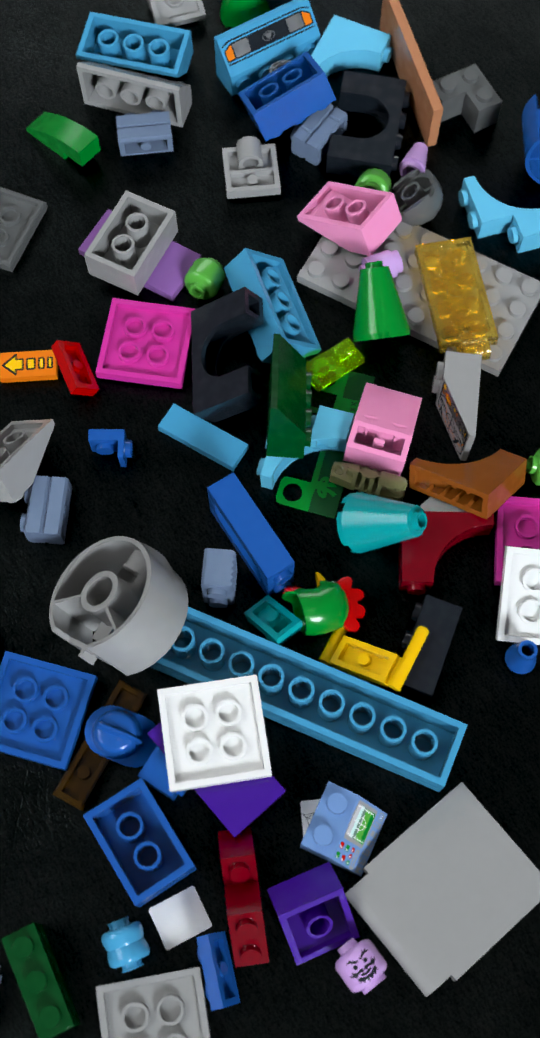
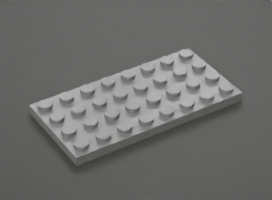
[297,222,540,377]

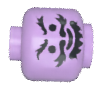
[335,938,387,995]

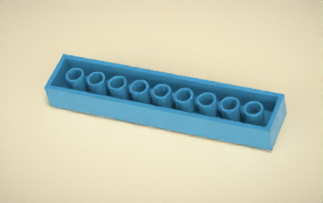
[150,607,467,792]

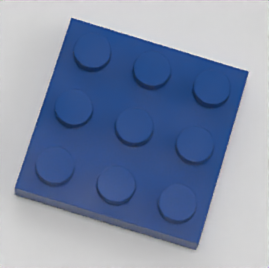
[0,651,98,771]

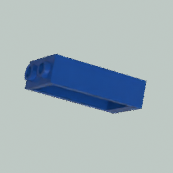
[207,472,295,596]

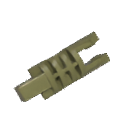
[329,461,408,501]

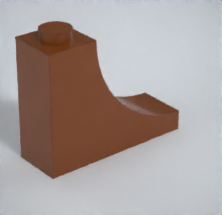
[409,449,527,520]

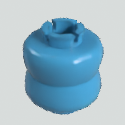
[101,916,150,973]

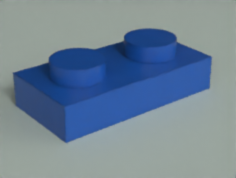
[196,931,241,1011]

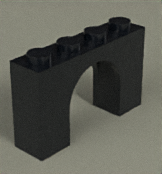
[326,71,410,178]
[191,287,267,424]

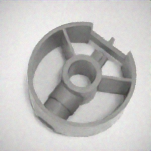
[49,536,188,676]

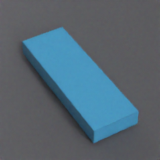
[158,404,249,471]

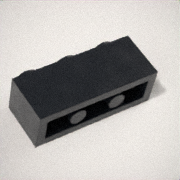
[400,595,462,702]

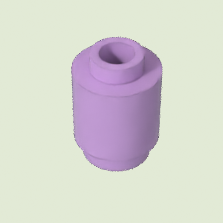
[359,249,403,278]

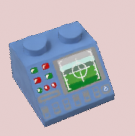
[300,781,387,877]

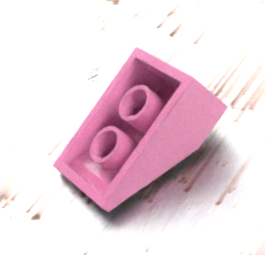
[297,181,402,256]

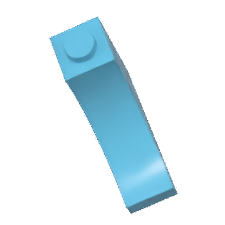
[311,15,393,77]

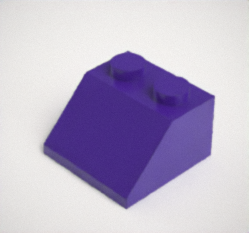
[267,862,360,965]

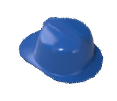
[84,705,157,768]

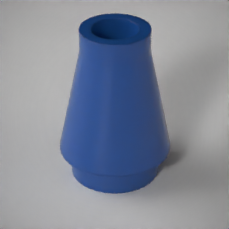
[505,640,538,674]

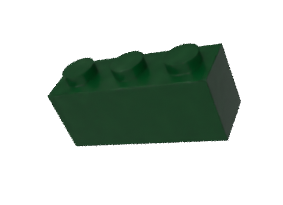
[1,923,81,1038]

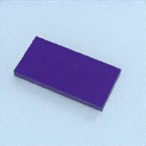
[147,722,286,838]

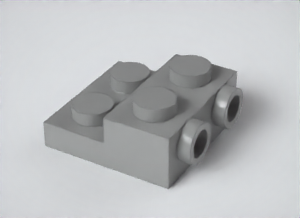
[147,0,206,27]

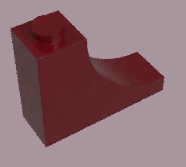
[398,511,494,595]

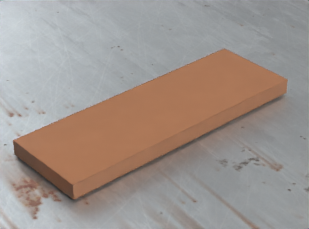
[380,0,444,147]

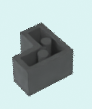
[432,64,502,132]

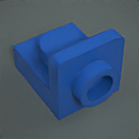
[88,429,133,467]

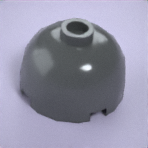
[392,169,443,226]

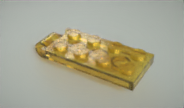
[414,237,498,360]

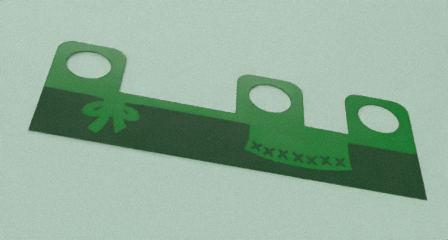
[276,364,375,519]

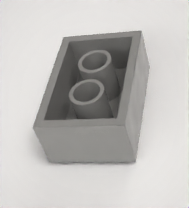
[84,190,178,295]

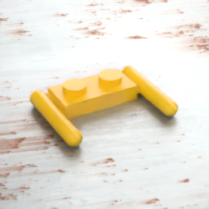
[319,626,429,692]

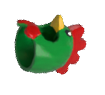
[282,572,366,636]

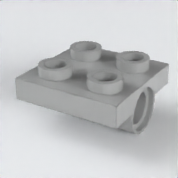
[222,136,281,199]

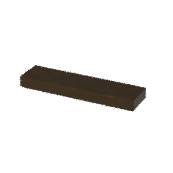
[53,680,148,811]

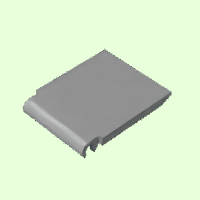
[345,782,540,997]

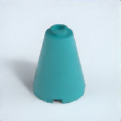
[337,492,427,553]

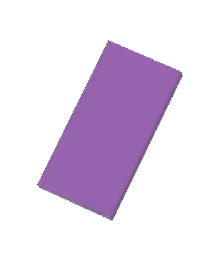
[78,209,201,302]

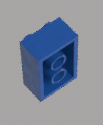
[238,51,336,141]
[83,778,197,908]

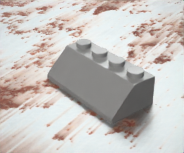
[76,61,192,128]

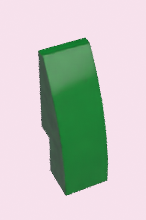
[26,112,101,167]

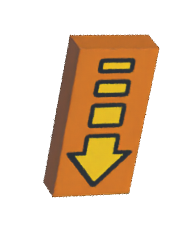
[0,350,58,383]

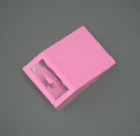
[343,382,422,476]

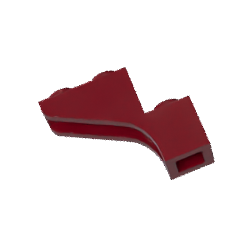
[218,827,269,968]

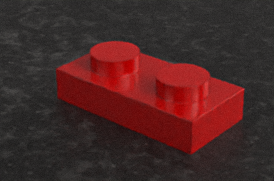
[51,340,100,396]

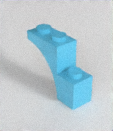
[458,176,540,253]
[257,405,354,490]

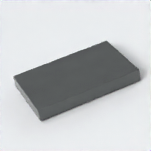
[0,187,48,272]

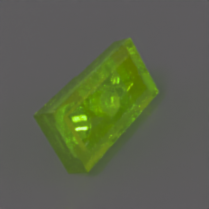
[306,338,365,392]

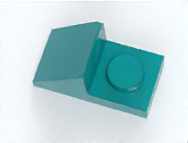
[244,595,303,646]

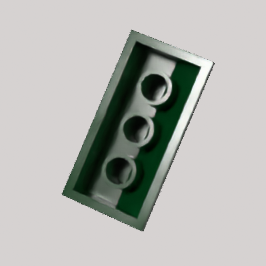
[266,334,312,459]

